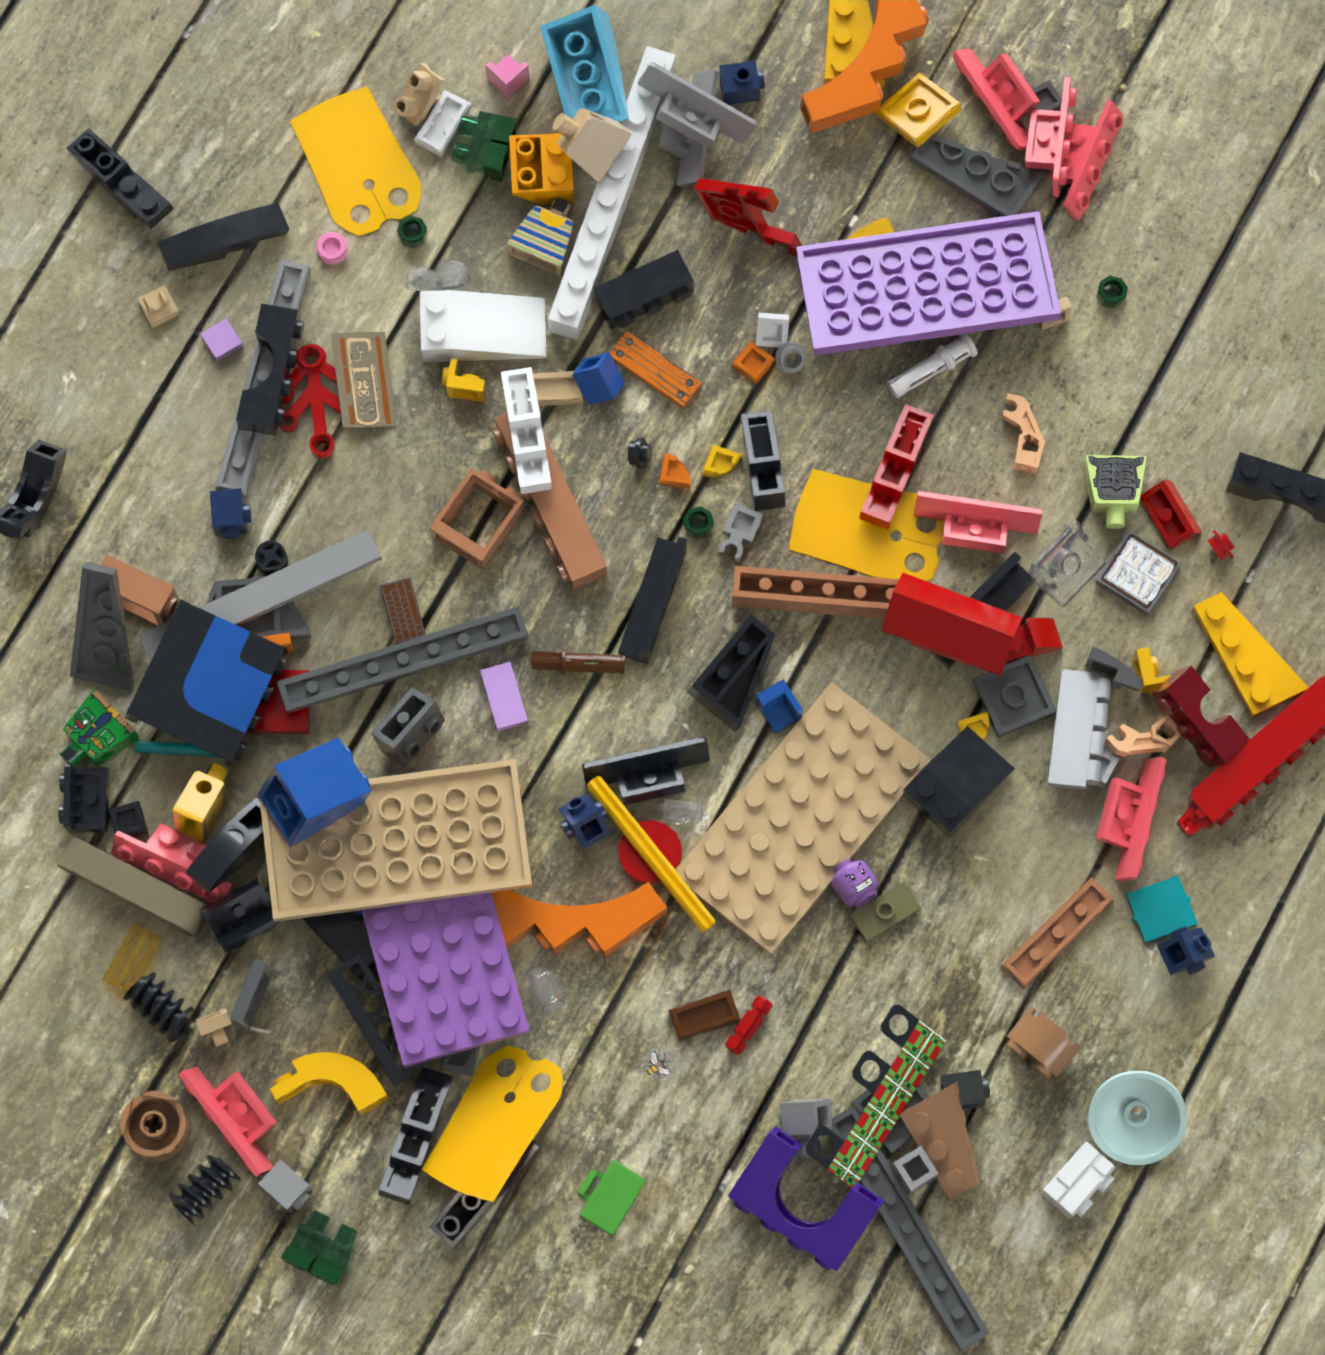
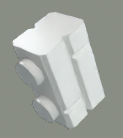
[1041,1142,1116,1220]

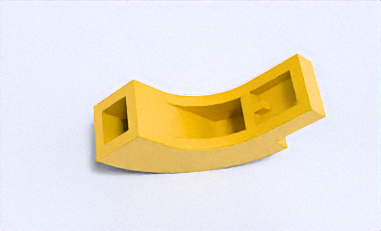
[270,1052,389,1116]

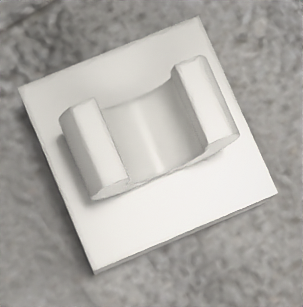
[756,312,790,348]

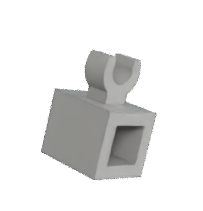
[779,1098,833,1158]

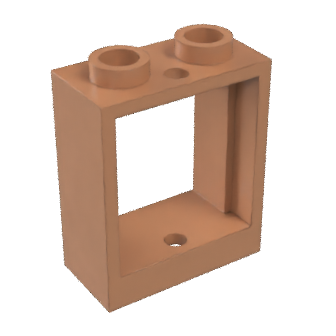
[429,468,525,570]
[101,554,180,627]

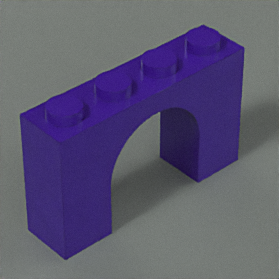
[728,1126,884,1271]

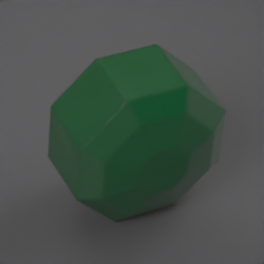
[397,215,428,248]
[1096,276,1128,308]
[683,506,714,539]

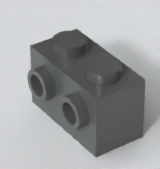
[371,687,445,767]

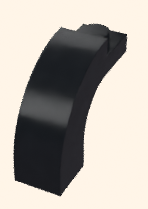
[0,440,67,539]

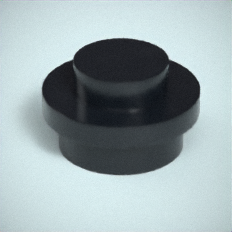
[628,437,652,469]

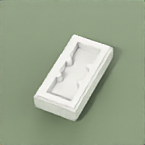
[414,90,472,157]

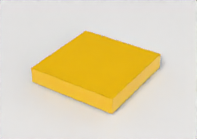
[876,72,962,148]

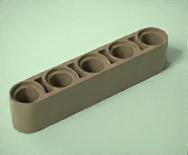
[57,837,207,937]

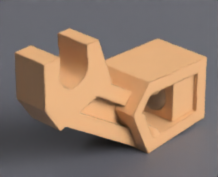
[1002,393,1045,474]
[1105,715,1182,757]

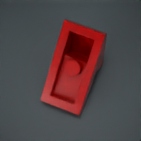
[1006,618,1063,664]

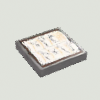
[1095,530,1182,616]

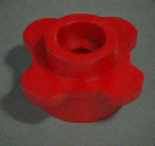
[1207,530,1235,561]

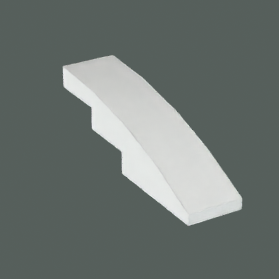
[501,367,552,494]

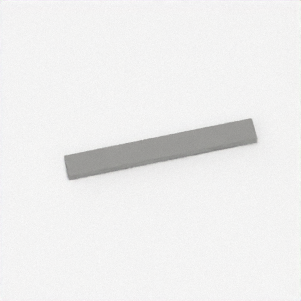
[215,259,311,497]
[138,530,382,662]

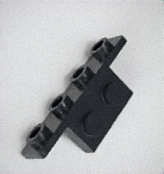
[582,737,710,806]

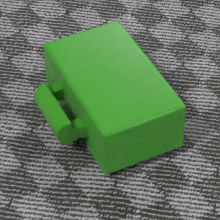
[577,1160,646,1236]

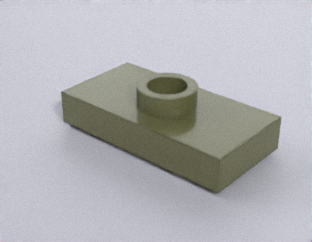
[849,882,921,943]

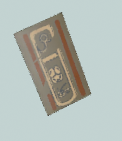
[331,332,397,428]

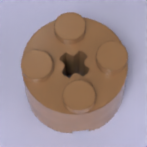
[1006,1006,1082,1080]
[120,1091,190,1162]

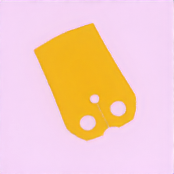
[290,86,421,236]
[789,469,944,581]
[422,1045,563,1202]

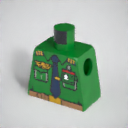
[59,689,140,766]

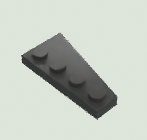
[909,134,1046,217]
[70,562,134,691]

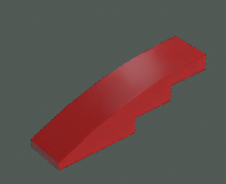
[859,404,934,529]

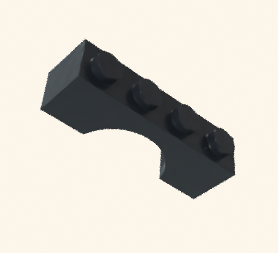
[236,303,304,436]
[1225,452,1325,523]

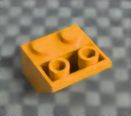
[509,133,574,205]

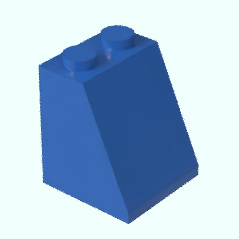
[258,737,372,847]

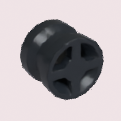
[255,540,288,576]

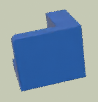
[572,352,624,405]
[756,679,803,733]

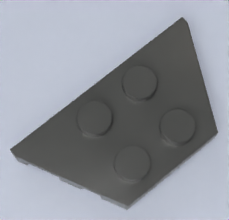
[206,577,312,639]

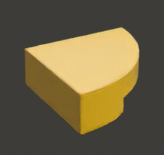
[702,444,742,477]
[957,712,989,739]

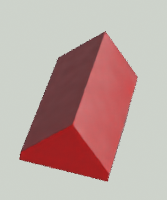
[881,572,1022,676]

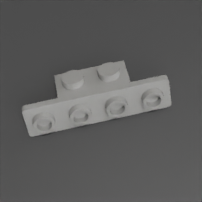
[638,62,757,149]
[659,69,719,188]

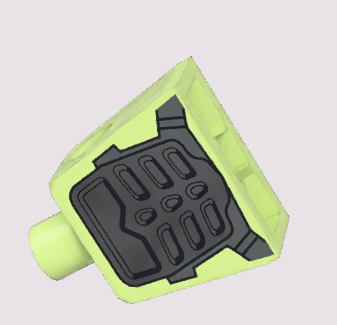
[1083,455,1146,529]

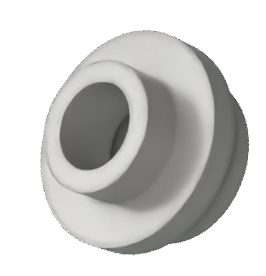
[775,342,806,374]

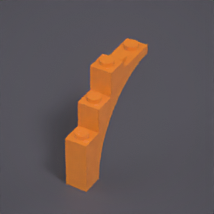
[799,0,929,134]
[491,882,667,958]

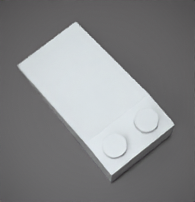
[420,290,547,362]

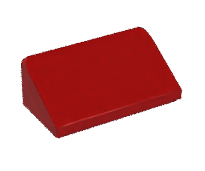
[1140,480,1202,550]

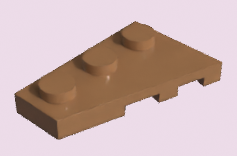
[900,1082,980,1199]

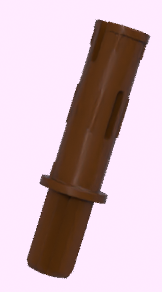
[531,649,625,674]

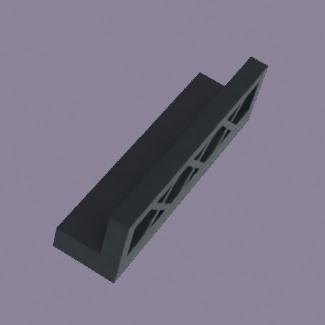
[618,536,687,665]
[930,552,1036,670]
[326,953,427,1087]

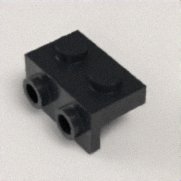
[58,764,109,833]
[201,878,281,953]

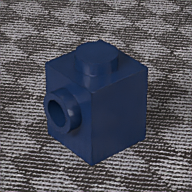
[719,60,765,105]
[210,488,252,539]

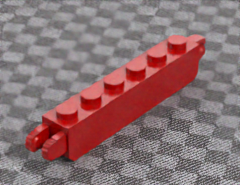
[1176,676,1325,838]

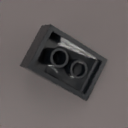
[903,726,1015,838]

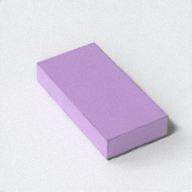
[480,662,528,732]

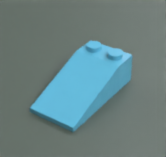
[540,5,629,123]

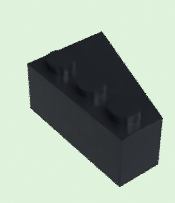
[687,614,776,732]

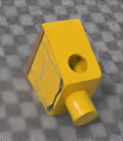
[173,763,228,844]

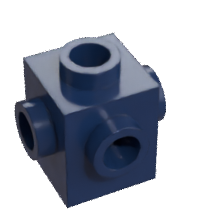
[559,793,611,850]
[1157,926,1215,975]

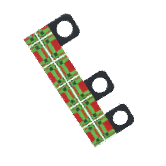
[806,1005,946,1188]

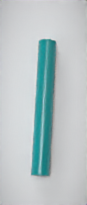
[135,740,220,758]

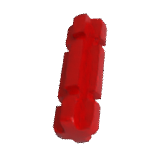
[725,995,773,1055]

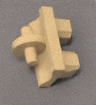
[392,63,445,127]

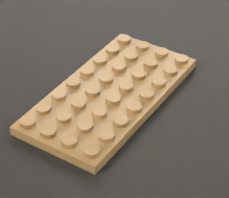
[675,682,931,956]
[259,759,533,922]

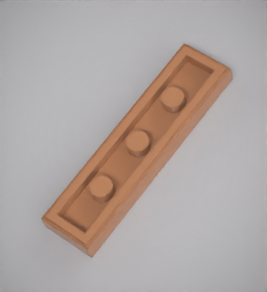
[1001,877,1114,990]

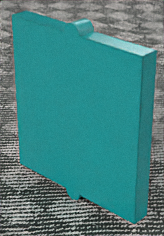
[1126,875,1198,943]

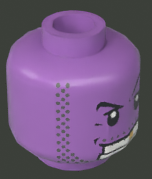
[831,859,879,908]

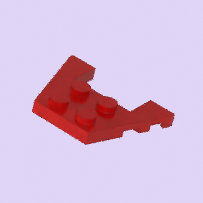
[694,178,802,257]

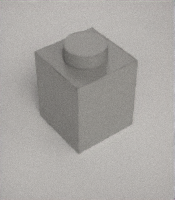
[891,1146,939,1196]
[258,1159,312,1214]

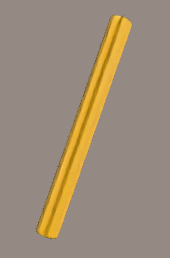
[587,776,715,932]

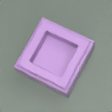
[200,318,243,362]

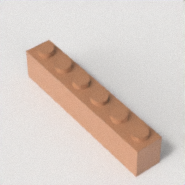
[492,413,607,590]
[732,566,899,619]

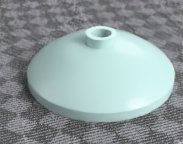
[1088,1071,1187,1165]

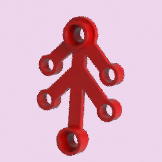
[280,344,342,459]

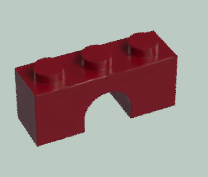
[1152,665,1250,767]

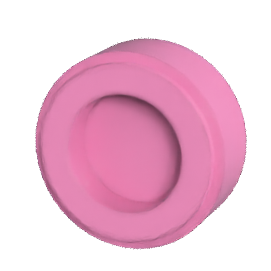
[316,232,348,265]

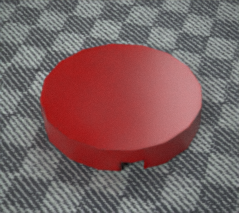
[618,820,682,884]

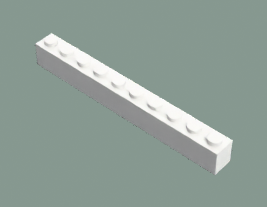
[548,46,676,341]

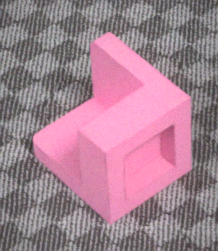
[485,55,530,99]

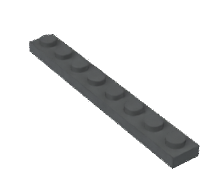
[277,606,529,714]
[832,1106,989,1351]

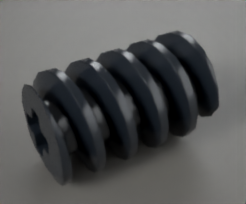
[123,972,194,1043]
[169,1155,242,1227]

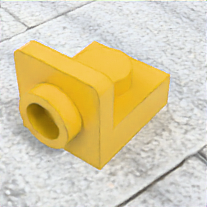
[442,358,486,402]
[1132,647,1171,696]

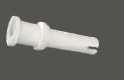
[886,333,978,399]

